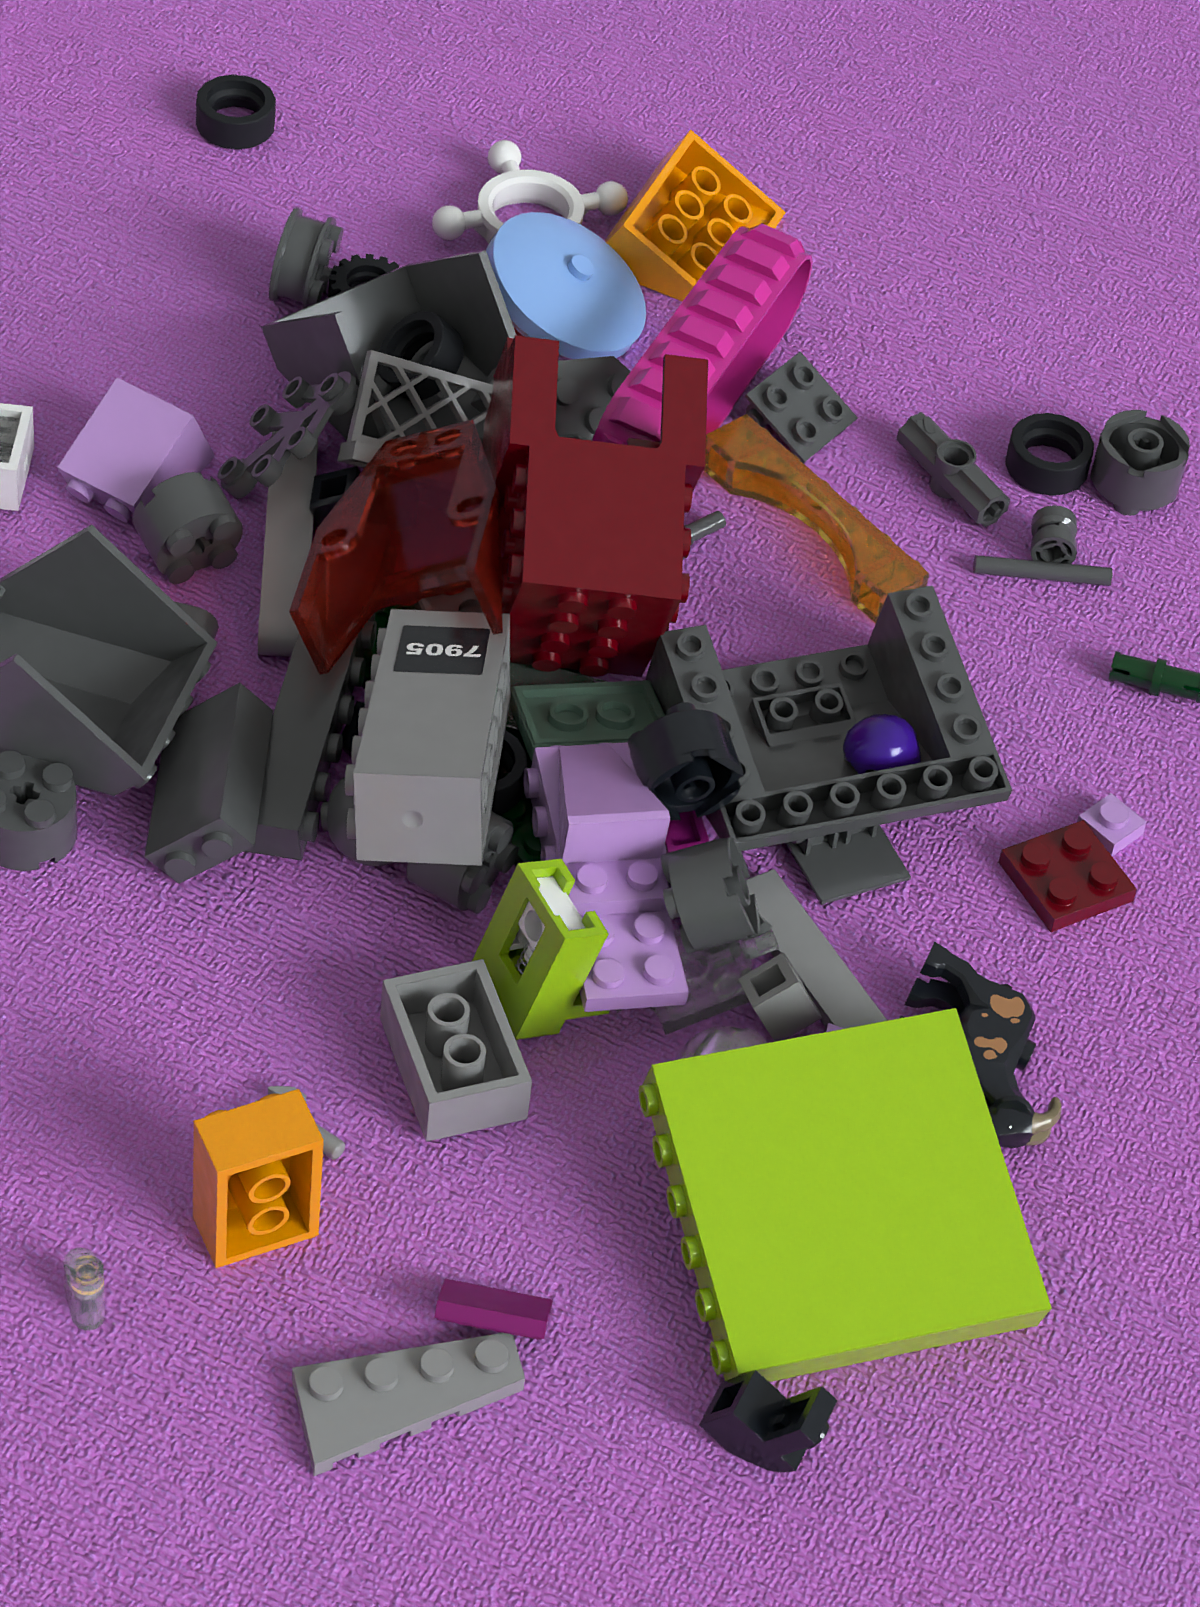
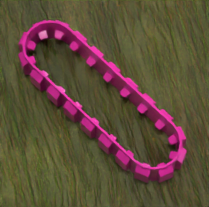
[592,224,813,446]

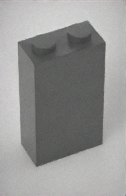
[144,683,273,884]

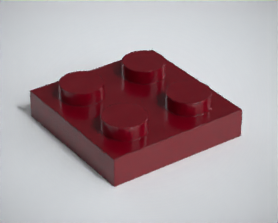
[998,820,1137,932]

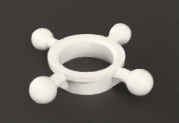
[432,140,628,243]

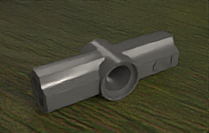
[897,412,1010,528]

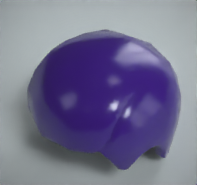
[843,714,921,774]

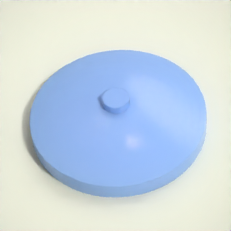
[486,212,646,359]

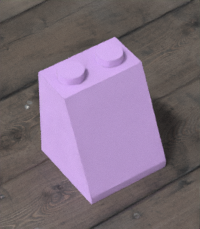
[57,378,215,522]

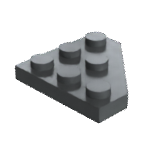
[470,356,631,441]

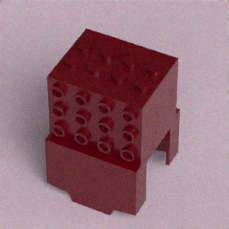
[478,335,708,677]

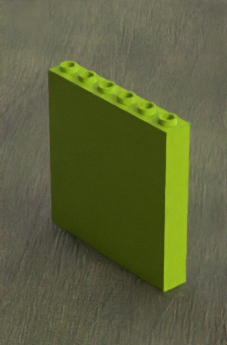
[639,1008,1052,1382]

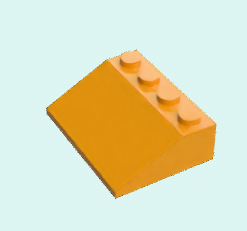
[605,129,786,301]

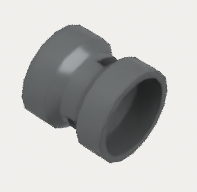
[1031,505,1077,564]

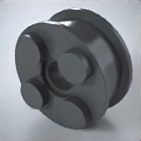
[269,207,343,308]

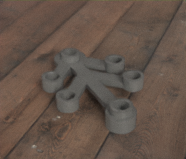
[217,371,359,499]

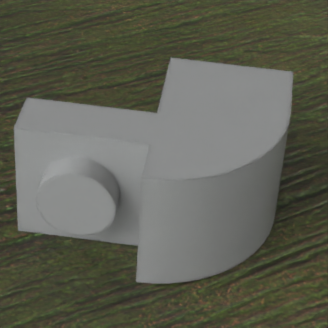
[738,952,822,1041]

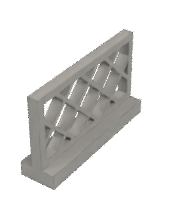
[337,350,493,500]

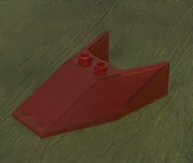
[289,419,503,675]

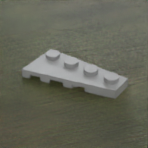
[292,1333,525,1476]

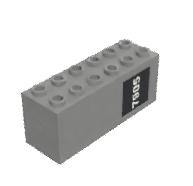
[345,609,511,866]

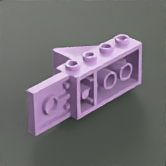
[523,742,689,1012]

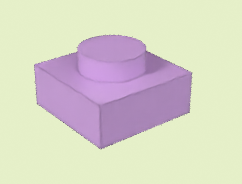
[1077,793,1147,856]

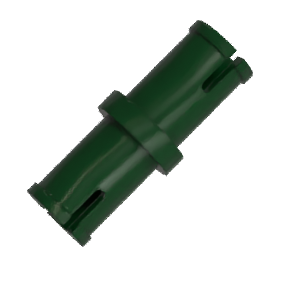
[1109,651,1200,703]

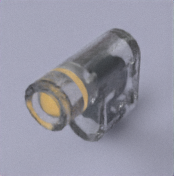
[63,1248,105,1330]

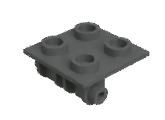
[744,351,858,463]
[785,825,911,905]

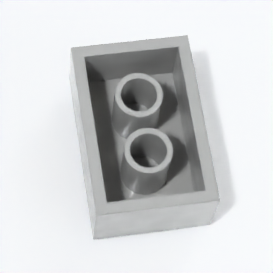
[380,959,532,1142]

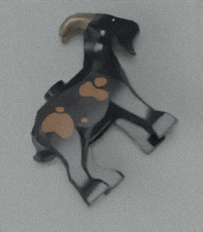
[900,942,1062,1149]

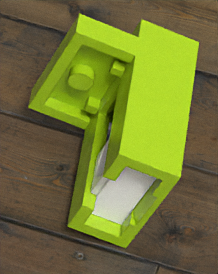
[472,858,610,1040]

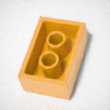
[193,1089,324,1268]

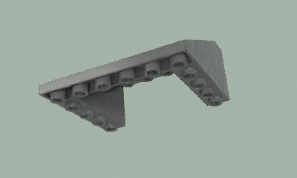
[645,585,1012,851]

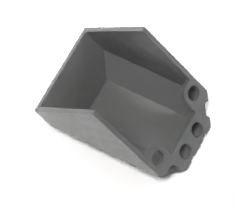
[261,250,516,516]
[0,524,218,796]

